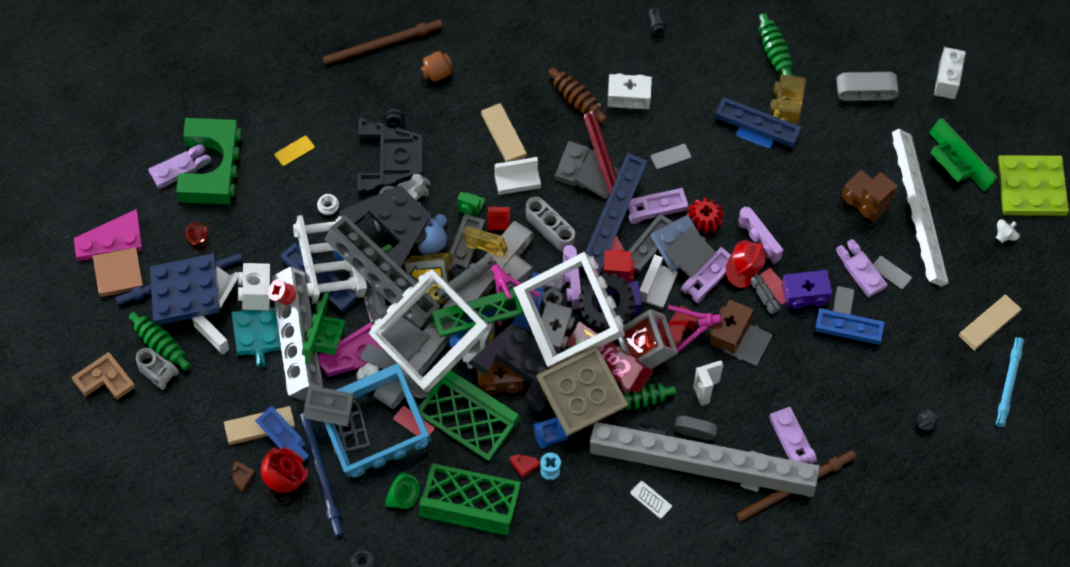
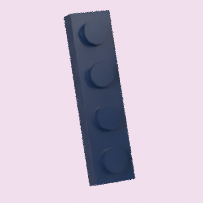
[715,97,801,148]
[280,242,357,313]

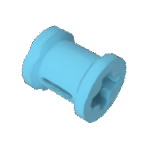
[540,453,561,480]

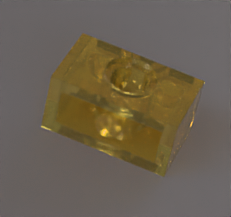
[770,74,806,124]

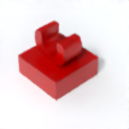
[488,207,510,230]

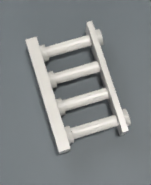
[293,215,367,304]

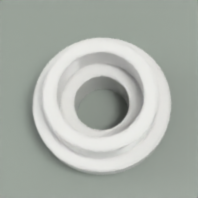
[317,194,339,215]

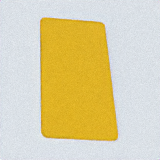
[275,136,315,166]

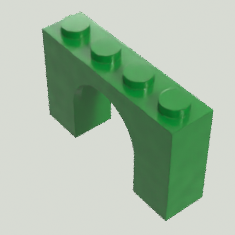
[176,118,242,205]

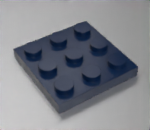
[150,253,221,325]

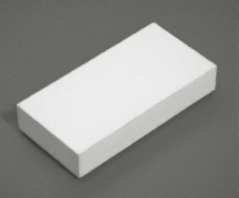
[192,316,229,354]

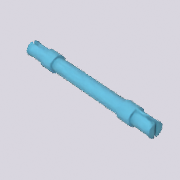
[996,338,1024,427]

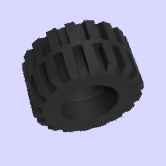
[579,273,635,331]

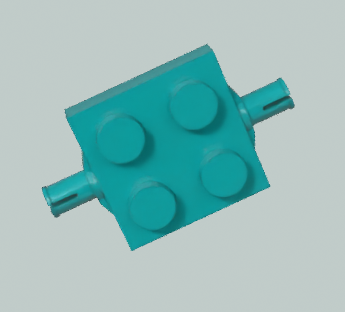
[232,307,281,367]

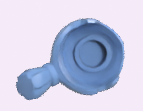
[416,214,447,255]

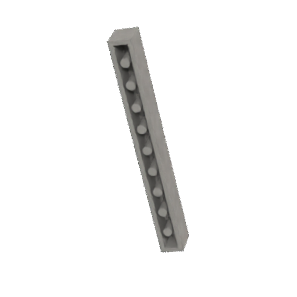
[590,422,819,497]

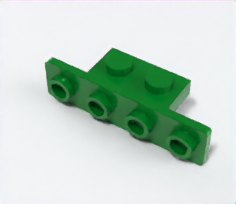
[930,118,997,191]
[302,293,345,365]

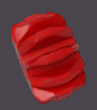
[687,197,724,235]

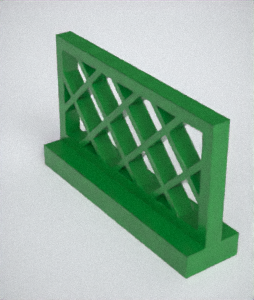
[419,370,521,462]
[419,463,521,535]

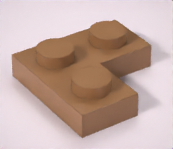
[72,352,135,400]

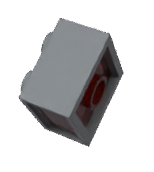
[618,309,678,369]

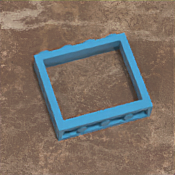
[324,363,432,477]

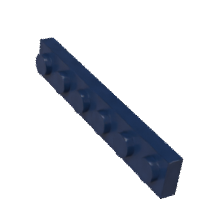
[579,153,647,275]

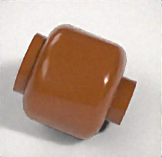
[421,51,453,82]

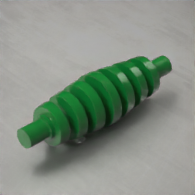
[759,13,793,81]
[129,312,190,371]
[620,383,676,411]

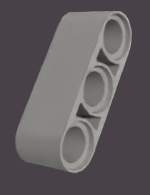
[837,72,899,100]
[526,197,575,252]

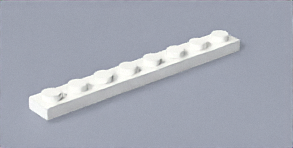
[892,129,949,287]

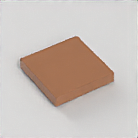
[93,248,143,297]

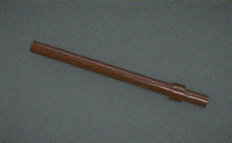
[323,20,443,65]
[736,450,856,522]

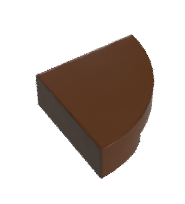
[233,461,256,492]

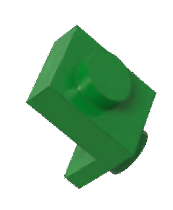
[457,192,485,218]

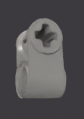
[495,255,534,293]
[136,348,179,389]

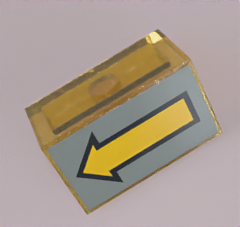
[404,252,453,284]

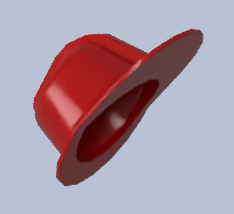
[726,240,766,288]

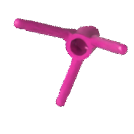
[491,264,541,326]
[668,305,722,352]

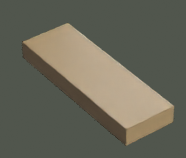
[481,103,526,162]
[959,294,1021,351]
[224,406,295,445]

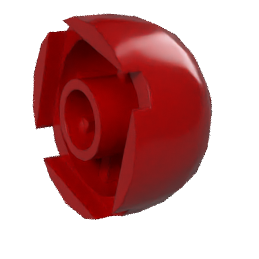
[261,447,308,493]

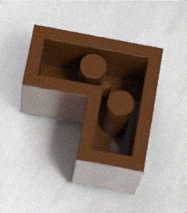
[841,170,897,222]

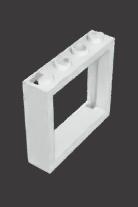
[514,252,625,368]
[369,269,491,392]

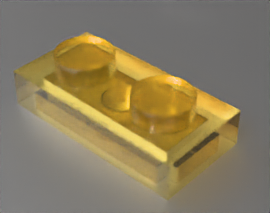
[462,226,508,256]

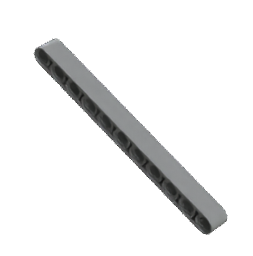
[374,221,534,409]

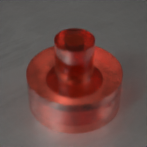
[185,222,208,245]

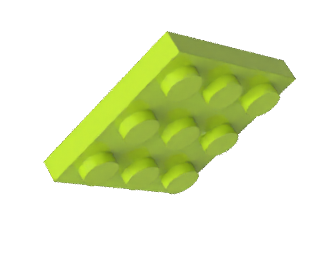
[997,155,1069,215]

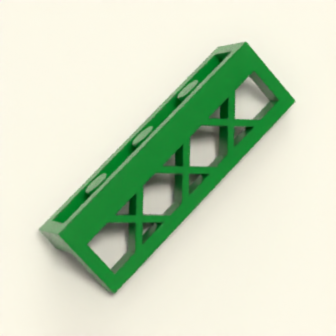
[430,289,524,338]

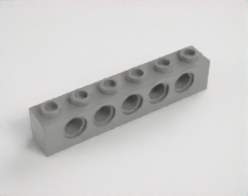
[271,267,323,401]

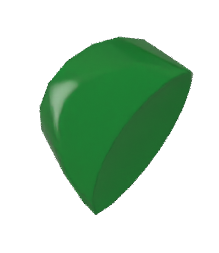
[385,472,420,509]

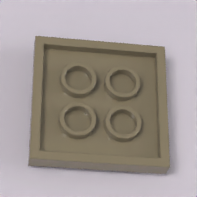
[536,346,628,437]

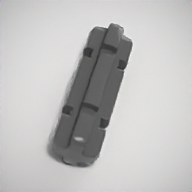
[750,275,781,314]

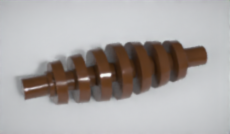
[549,68,608,123]

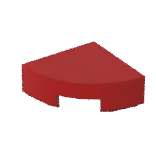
[509,455,541,478]

